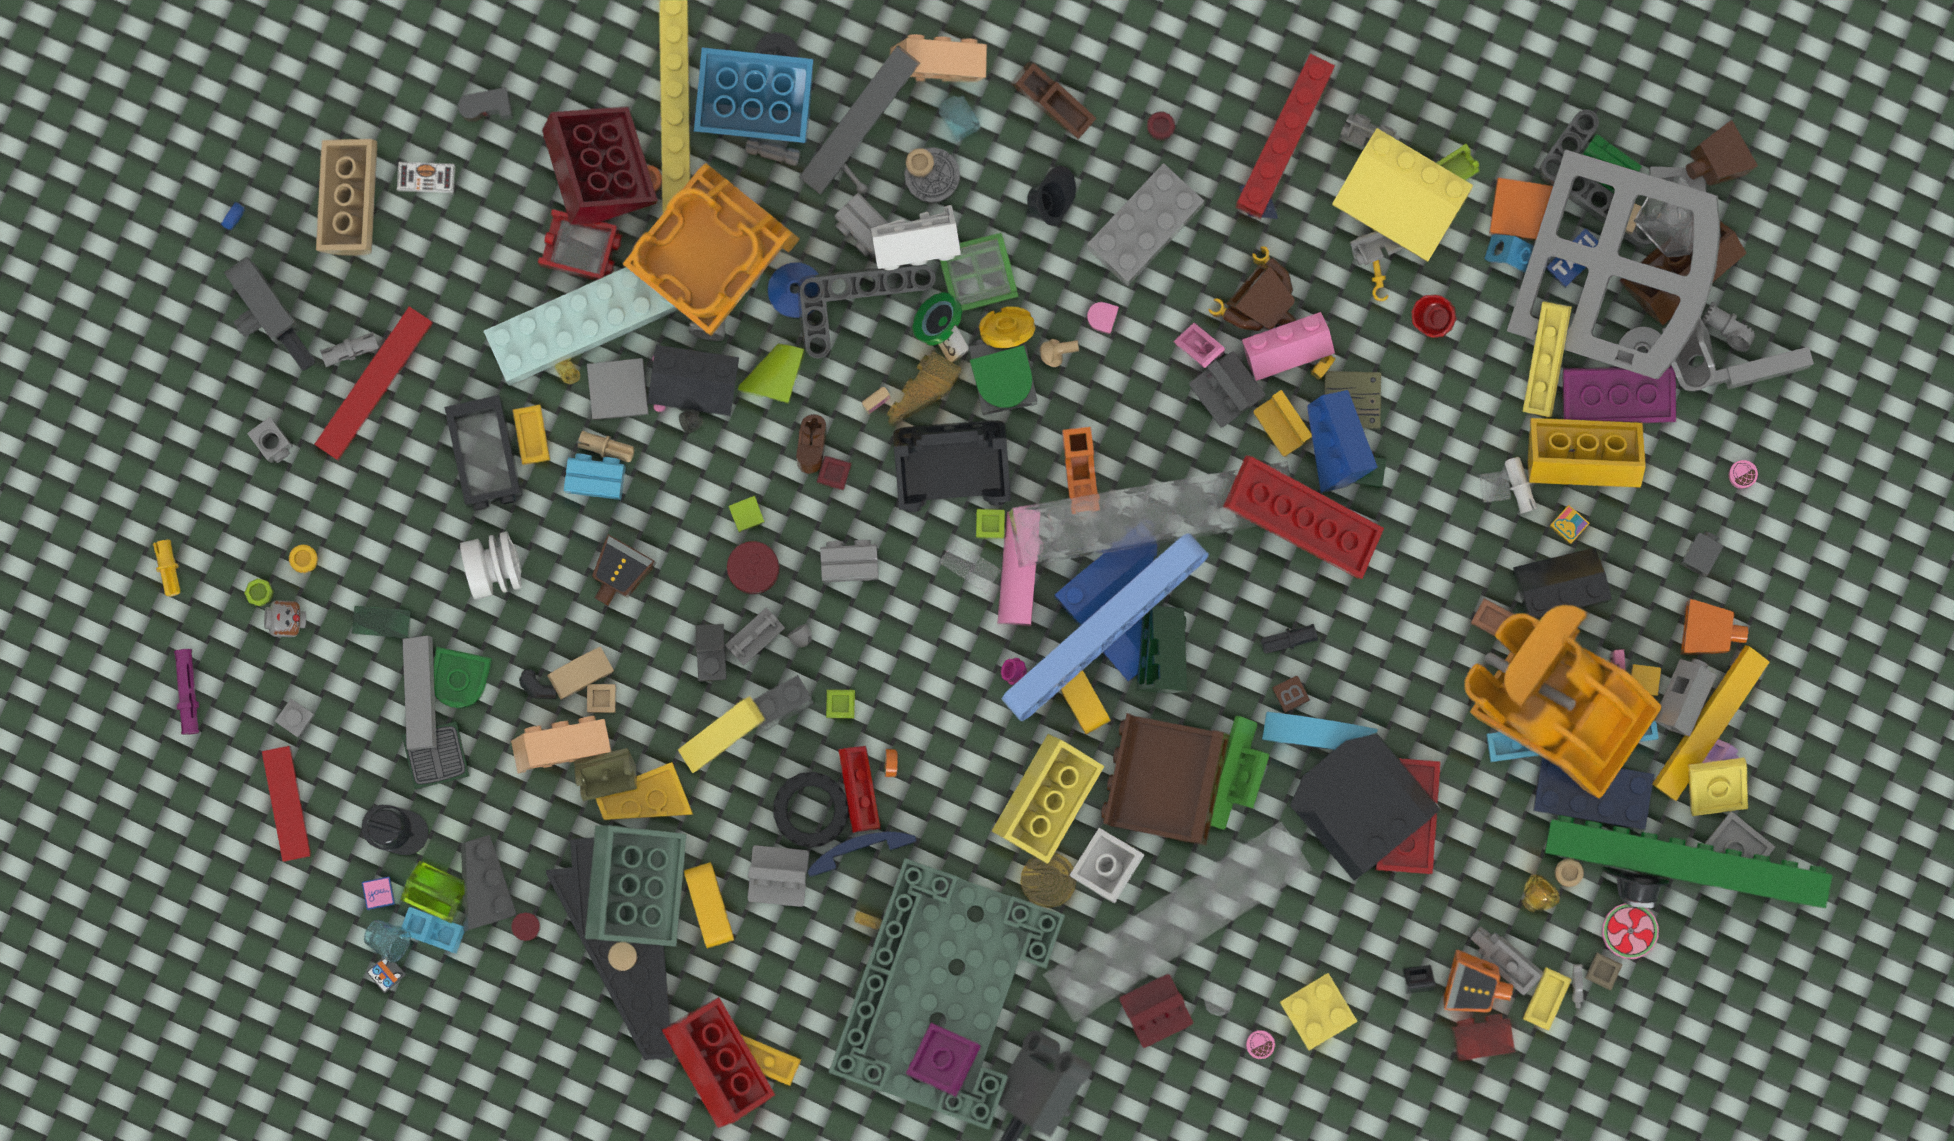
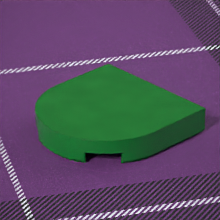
[970,345,1032,409]
[433,647,492,708]

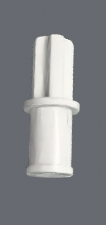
[1505,457,1537,514]

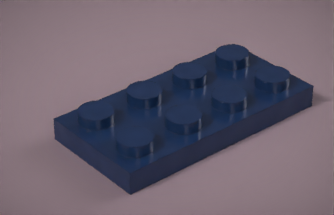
[1533,757,1654,830]

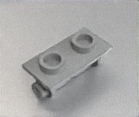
[1341,113,1400,146]
[1350,231,1405,266]
[725,608,785,666]

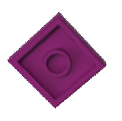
[906,1023,981,1097]

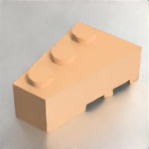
[890,34,987,82]
[511,716,611,774]

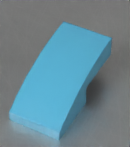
[399,907,464,954]

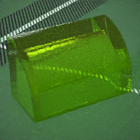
[400,861,465,923]

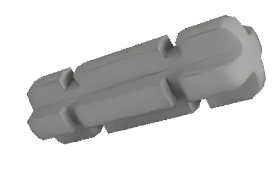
[745,138,800,165]

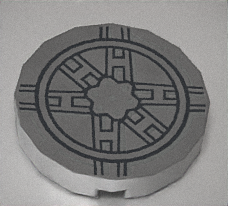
[905,147,960,204]

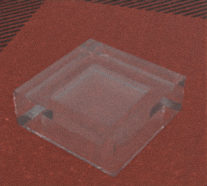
[1479,471,1511,503]

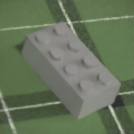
[1087,163,1204,287]

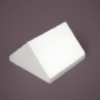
[1069,828,1144,903]

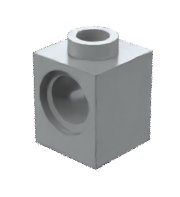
[247,417,293,463]

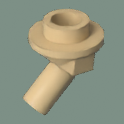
[1040,339,1079,367]

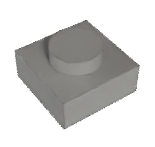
[275,699,315,738]

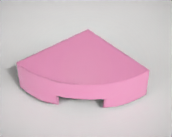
[1610,649,1625,671]

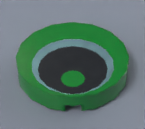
[912,292,962,346]

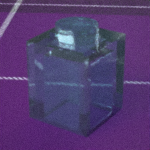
[939,95,980,143]

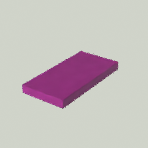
[1562,365,1676,423]

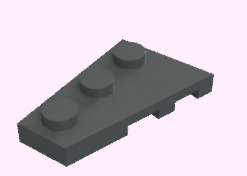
[461,835,517,932]

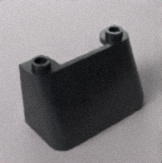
[893,420,1011,512]

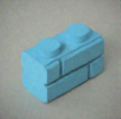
[564,454,625,500]

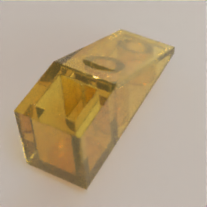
[887,351,962,427]

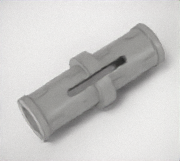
[320,332,379,367]

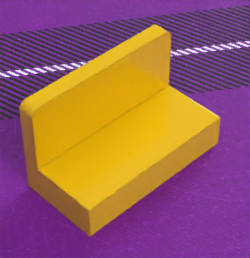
[1253,390,1312,457]

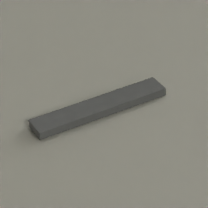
[799,46,920,195]

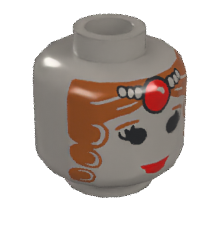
[264,600,306,637]

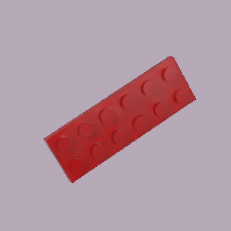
[1223,456,1384,579]

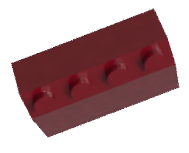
[542,107,658,225]

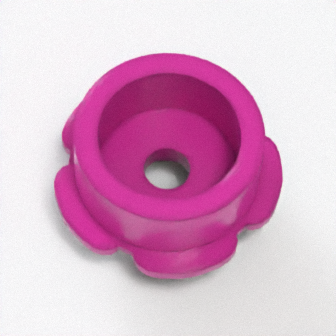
[1001,658,1027,685]

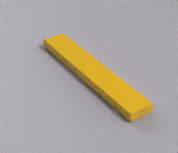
[1652,645,1769,801]

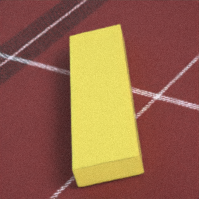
[1522,301,1572,417]
[678,696,765,773]

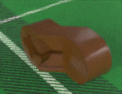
[796,414,827,474]

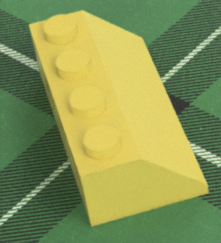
[992,734,1104,864]

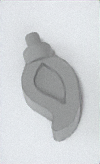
[1572,964,1584,1008]

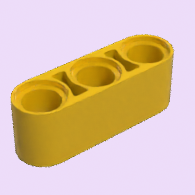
[1061,670,1110,735]
[684,862,734,948]

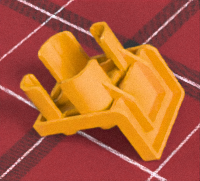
[623,163,800,336]
[1465,613,1661,798]

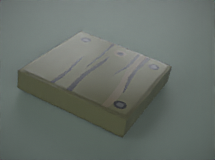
[1324,371,1381,429]

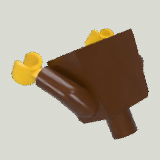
[1208,246,1297,331]

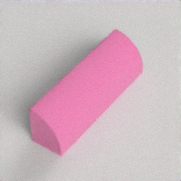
[997,511,1040,626]

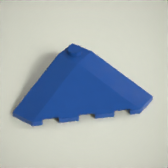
[1054,524,1157,682]

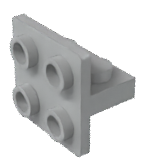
[748,845,809,907]

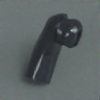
[519,669,557,699]

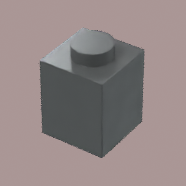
[1680,531,1724,577]

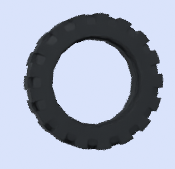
[773,772,848,847]

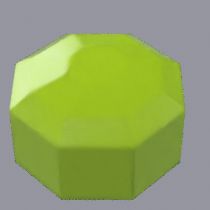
[245,578,274,607]

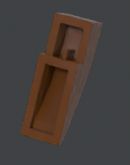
[1011,62,1097,139]

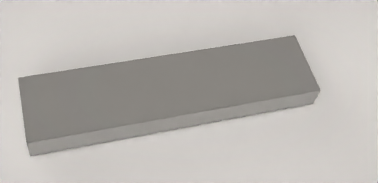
[403,636,437,751]

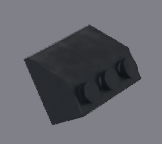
[648,345,739,416]
[1513,548,1612,619]

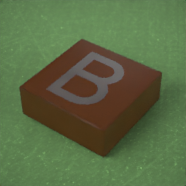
[1272,675,1310,713]

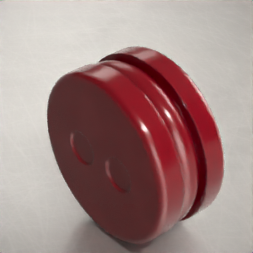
[727,541,780,595]

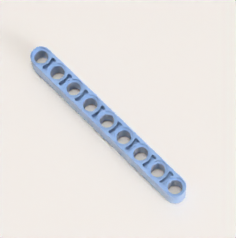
[1002,533,1209,721]

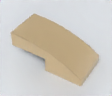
[548,646,614,700]

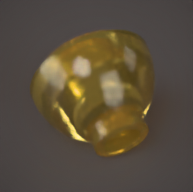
[1522,874,1560,912]

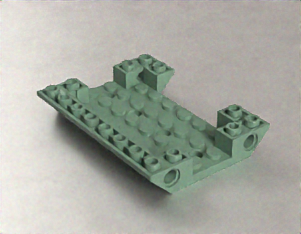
[828,858,1065,1130]

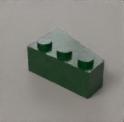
[1137,605,1187,694]

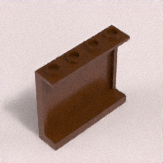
[1101,713,1230,846]

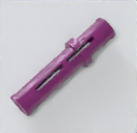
[174,649,199,735]

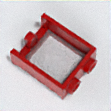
[538,209,622,281]

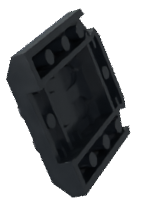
[1290,733,1441,881]

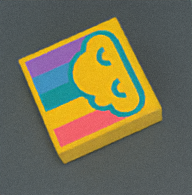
[1549,505,1590,545]

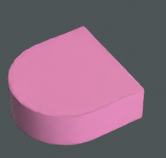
[1087,302,1119,334]

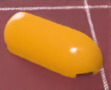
[1504,605,1587,707]

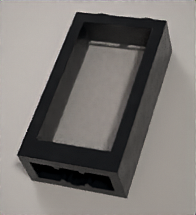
[444,395,523,511]

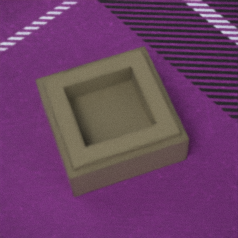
[1585,953,1623,990]

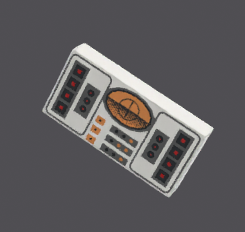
[397,162,455,193]

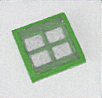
[940,232,1019,312]

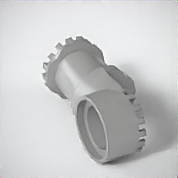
[1702,301,1755,352]

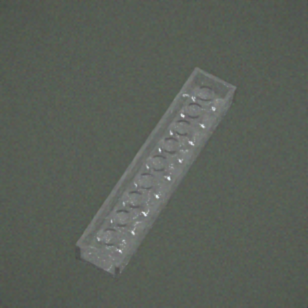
[1009,461,1290,567]
[1043,821,1312,1023]

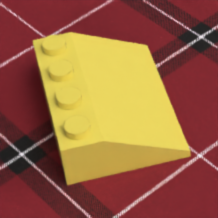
[1332,128,1473,262]

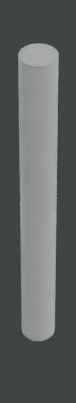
[1485,652,1576,710]

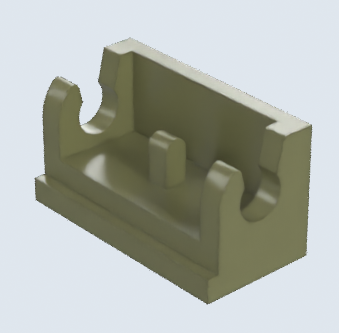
[574,748,637,801]

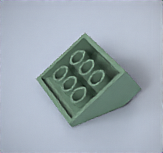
[585,826,687,947]

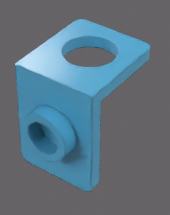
[1485,234,1534,273]

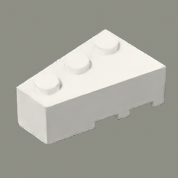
[871,205,961,270]

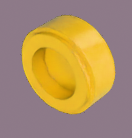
[289,545,318,573]

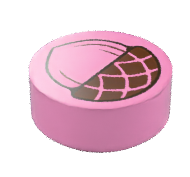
[1728,460,1758,489]
[1246,1031,1275,1059]

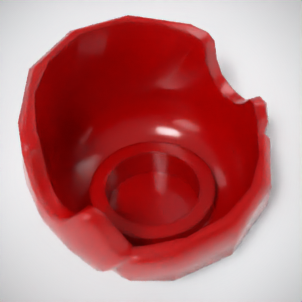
[1411,295,1457,338]

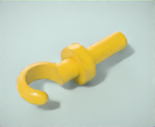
[1372,260,1389,301]

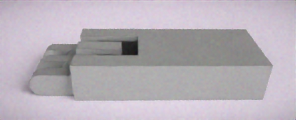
[1709,347,1814,390]

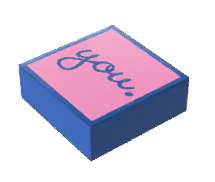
[362,877,396,910]

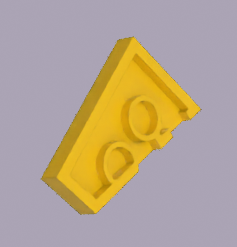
[595,762,693,820]

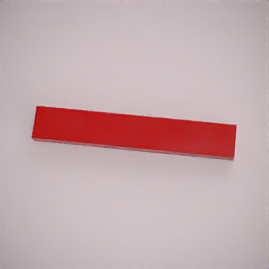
[314,306,433,461]

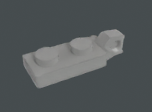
[1471,926,1544,995]

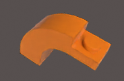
[1062,427,1100,515]

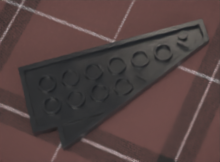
[546,837,673,1060]

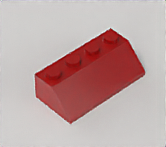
[662,997,775,1128]

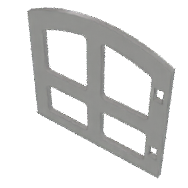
[1507,149,1720,379]

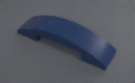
[807,832,917,877]

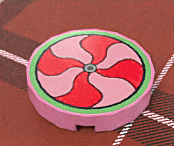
[1602,903,1659,959]

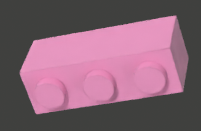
[1242,312,1335,381]

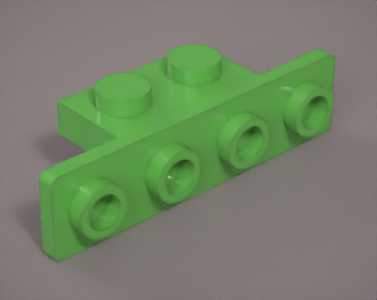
[1211,716,1269,830]

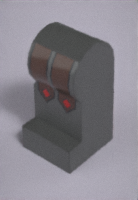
[458,87,513,122]

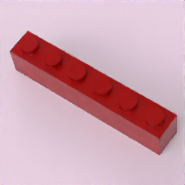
[1236,53,1335,220]

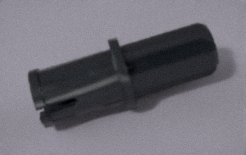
[1261,624,1318,654]

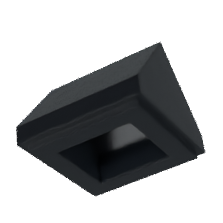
[1403,965,1435,994]

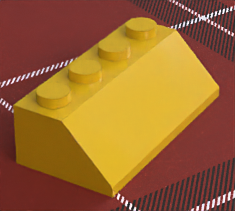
[1528,418,1646,488]

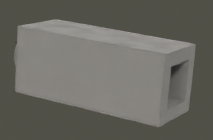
[1654,658,1717,737]

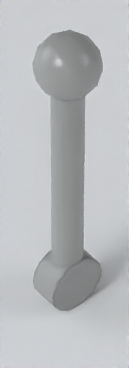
[842,164,867,194]

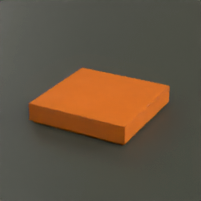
[1489,178,1553,241]

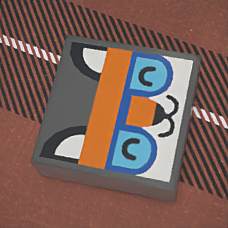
[366,953,407,993]

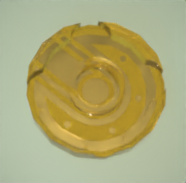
[1020,853,1076,908]

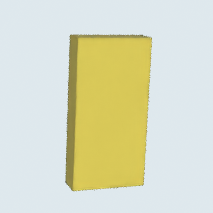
[1522,967,1572,1031]

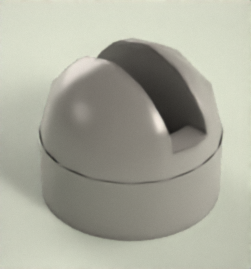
[787,623,812,648]

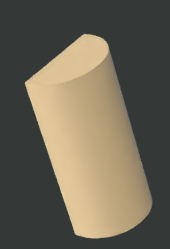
[316,139,377,255]

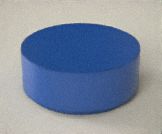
[221,202,245,230]

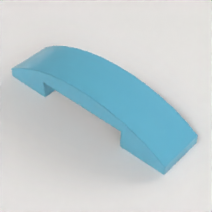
[1262,712,1378,750]

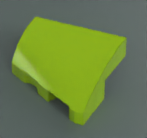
[738,344,805,404]

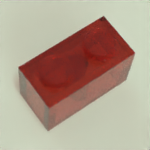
[1451,1014,1515,1061]

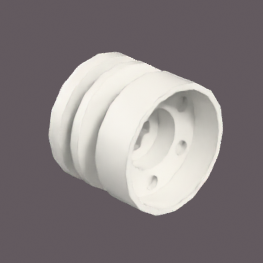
[460,531,522,600]

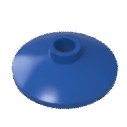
[768,262,819,318]

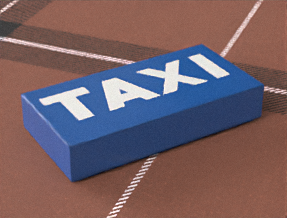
[1546,228,1599,288]

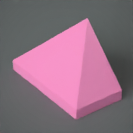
[1174,323,1225,368]

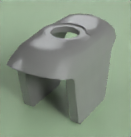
[1662,318,1716,391]

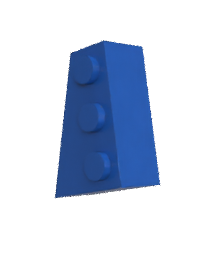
[1307,390,1378,493]

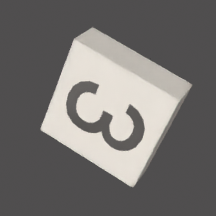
[939,326,969,364]

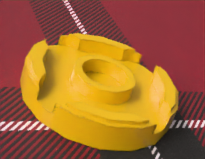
[979,307,1036,348]

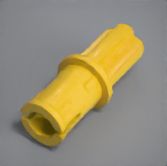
[153,540,180,597]

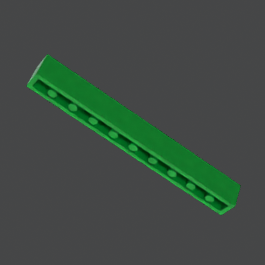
[1544,815,1832,909]

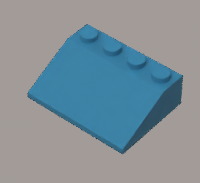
[694,47,813,143]

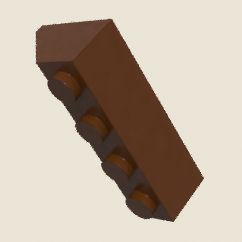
[1619,216,1747,325]

